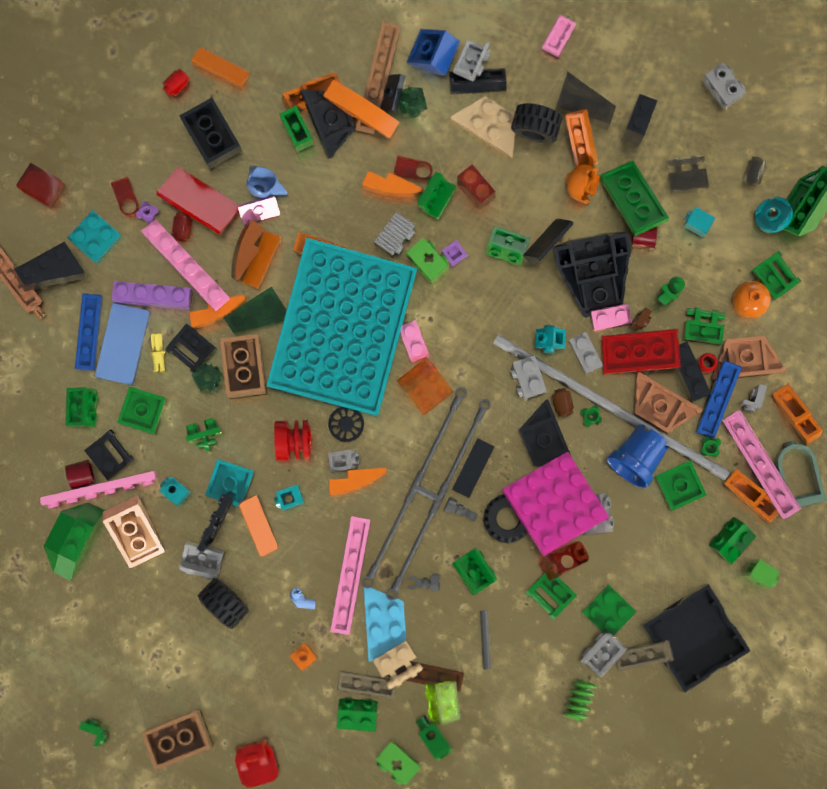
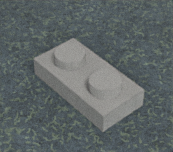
[569,332,603,375]

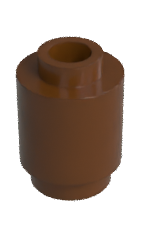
[551,388,574,417]

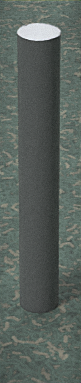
[480,610,491,670]

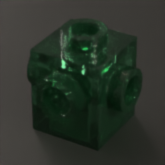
[399,87,427,118]
[191,363,222,392]

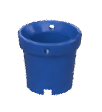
[606,425,669,488]

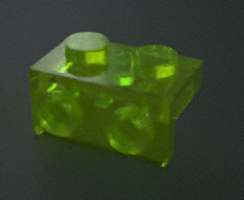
[426,680,461,725]

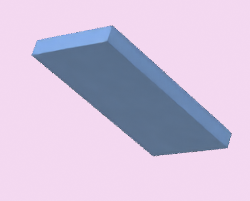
[95,303,151,386]

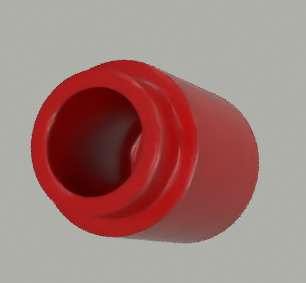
[162,68,190,97]
[696,353,718,374]

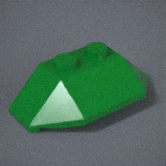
[784,166,827,236]
[43,502,105,581]

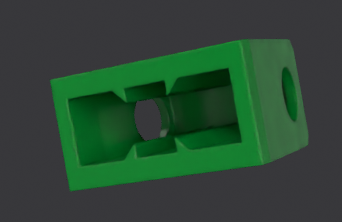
[416,716,454,762]

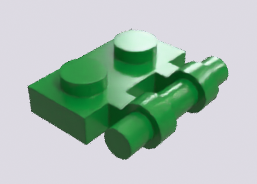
[683,307,726,345]

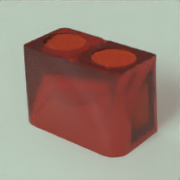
[16,163,65,208]
[457,164,496,209]
[540,541,589,581]

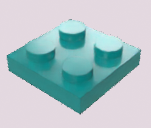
[67,210,121,264]
[205,459,255,507]

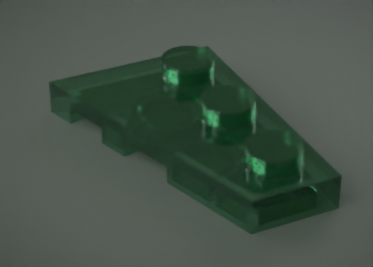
[223,287,287,334]

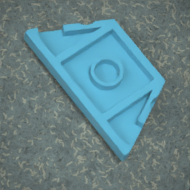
[364,588,406,661]

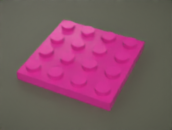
[502,452,609,557]

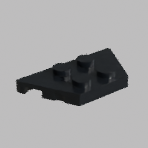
[300,90,356,159]
[519,399,572,467]

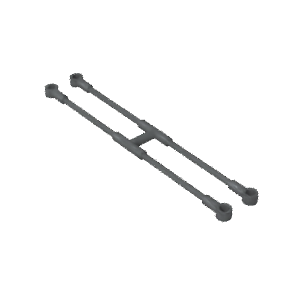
[362,387,491,601]

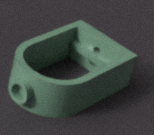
[774,440,827,507]

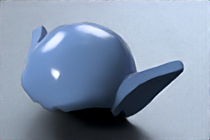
[246,166,288,198]

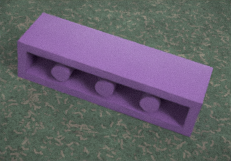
[112,281,193,310]

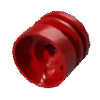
[274,420,312,461]

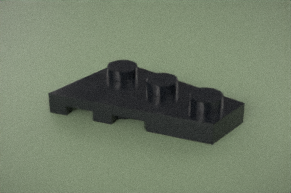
[197,491,237,553]

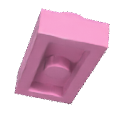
[590,304,632,331]
[400,320,429,363]

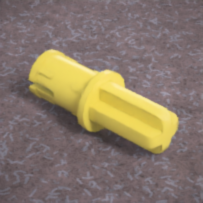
[150,333,166,372]

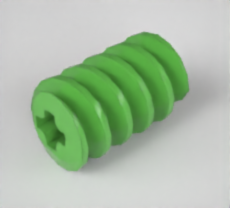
[563,679,597,722]

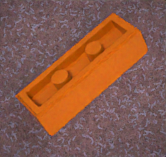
[191,47,250,89]
[565,109,598,167]
[242,231,282,290]
[238,495,278,557]

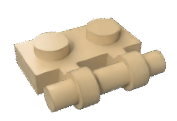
[373,640,423,690]

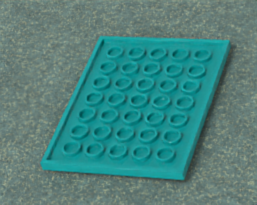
[266,237,417,416]

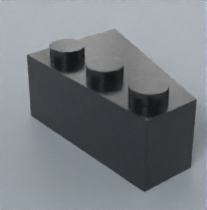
[14,241,85,292]

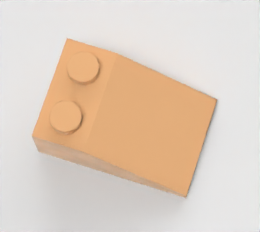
[103,495,165,568]

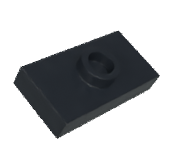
[380,74,406,113]

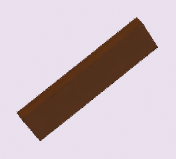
[386,661,464,692]

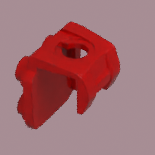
[235,738,279,788]

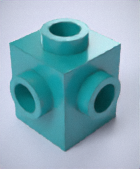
[535,325,566,353]

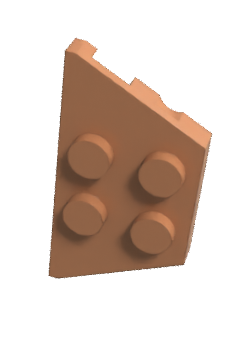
[712,336,787,380]
[634,372,703,434]

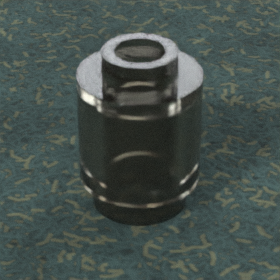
[743,157,767,186]

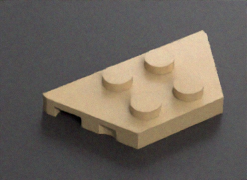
[450,97,515,158]

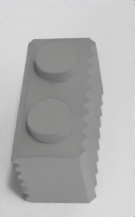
[374,212,416,258]

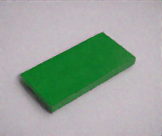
[600,160,669,236]

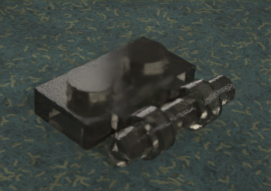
[666,155,709,193]

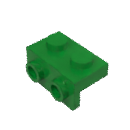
[417,172,457,219]
[709,517,757,565]
[452,548,497,596]
[337,698,378,732]

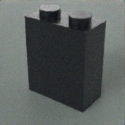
[621,94,658,147]

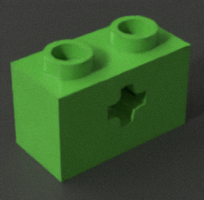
[406,238,449,284]
[742,559,780,589]
[376,740,421,786]

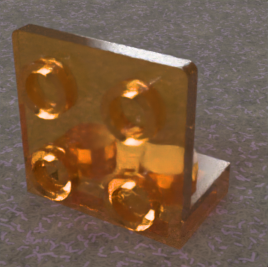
[397,358,453,415]

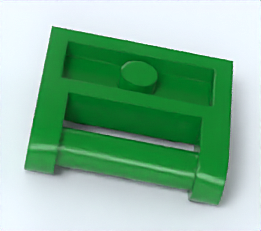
[751,251,801,301]
[525,568,577,620]

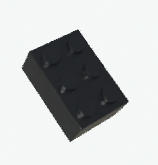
[179,98,242,170]

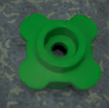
[581,405,602,427]
[701,436,721,457]

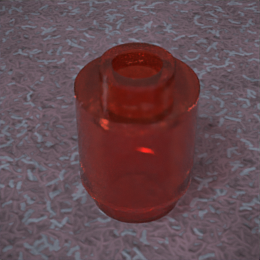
[171,212,192,241]

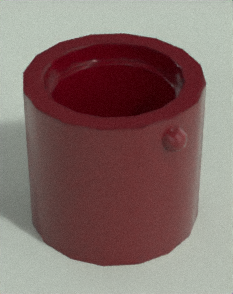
[631,227,657,249]
[65,460,95,490]

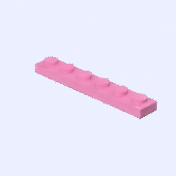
[141,219,230,312]
[723,410,801,519]
[40,471,158,509]
[330,516,371,635]

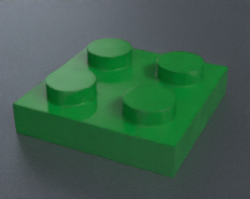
[117,386,167,435]
[655,460,707,511]
[582,584,637,635]

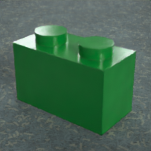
[279,106,314,153]

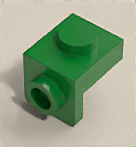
[79,718,108,748]

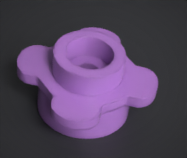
[136,201,159,223]

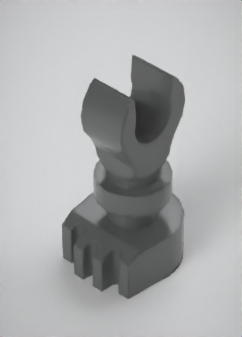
[443,497,478,521]
[407,574,440,592]

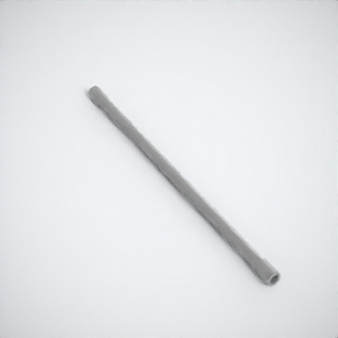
[493,334,730,481]

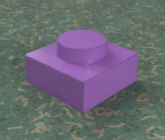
[441,240,468,267]

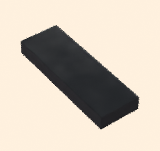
[452,438,495,498]

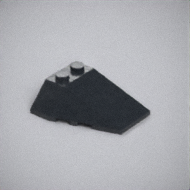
[553,232,631,318]

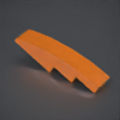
[322,80,399,138]

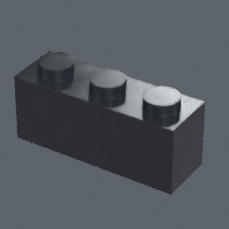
[674,341,711,403]

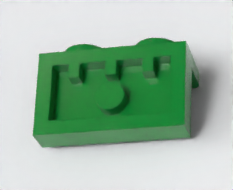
[485,226,530,265]
[65,387,98,427]

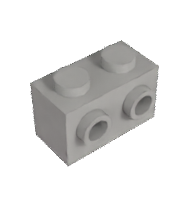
[702,62,746,110]

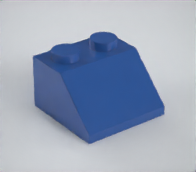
[406,29,460,75]

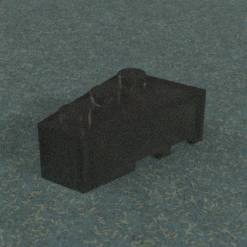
[555,72,616,130]

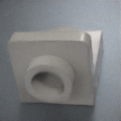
[740,384,767,412]
[328,450,360,472]

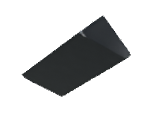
[449,68,507,95]
[523,219,573,265]

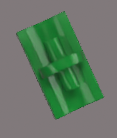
[657,276,685,305]
[185,418,222,452]

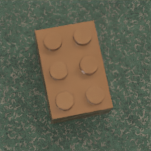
[220,334,267,398]
[141,709,213,770]

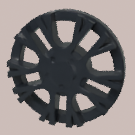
[328,407,364,442]

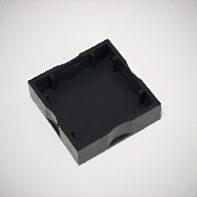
[640,584,751,693]

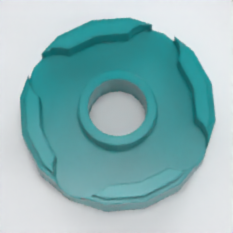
[755,197,793,233]

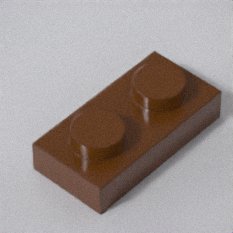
[628,307,652,332]

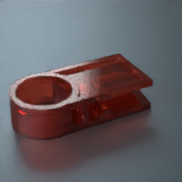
[394,156,433,182]
[111,177,140,217]

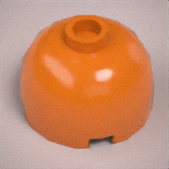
[565,164,600,204]
[732,280,771,319]

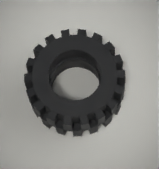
[511,103,562,143]
[483,495,528,543]
[197,578,249,629]

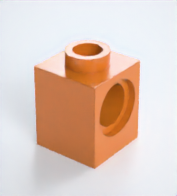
[290,643,318,671]

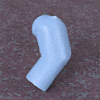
[290,588,316,609]

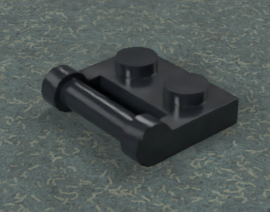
[165,323,216,374]
[84,429,135,481]

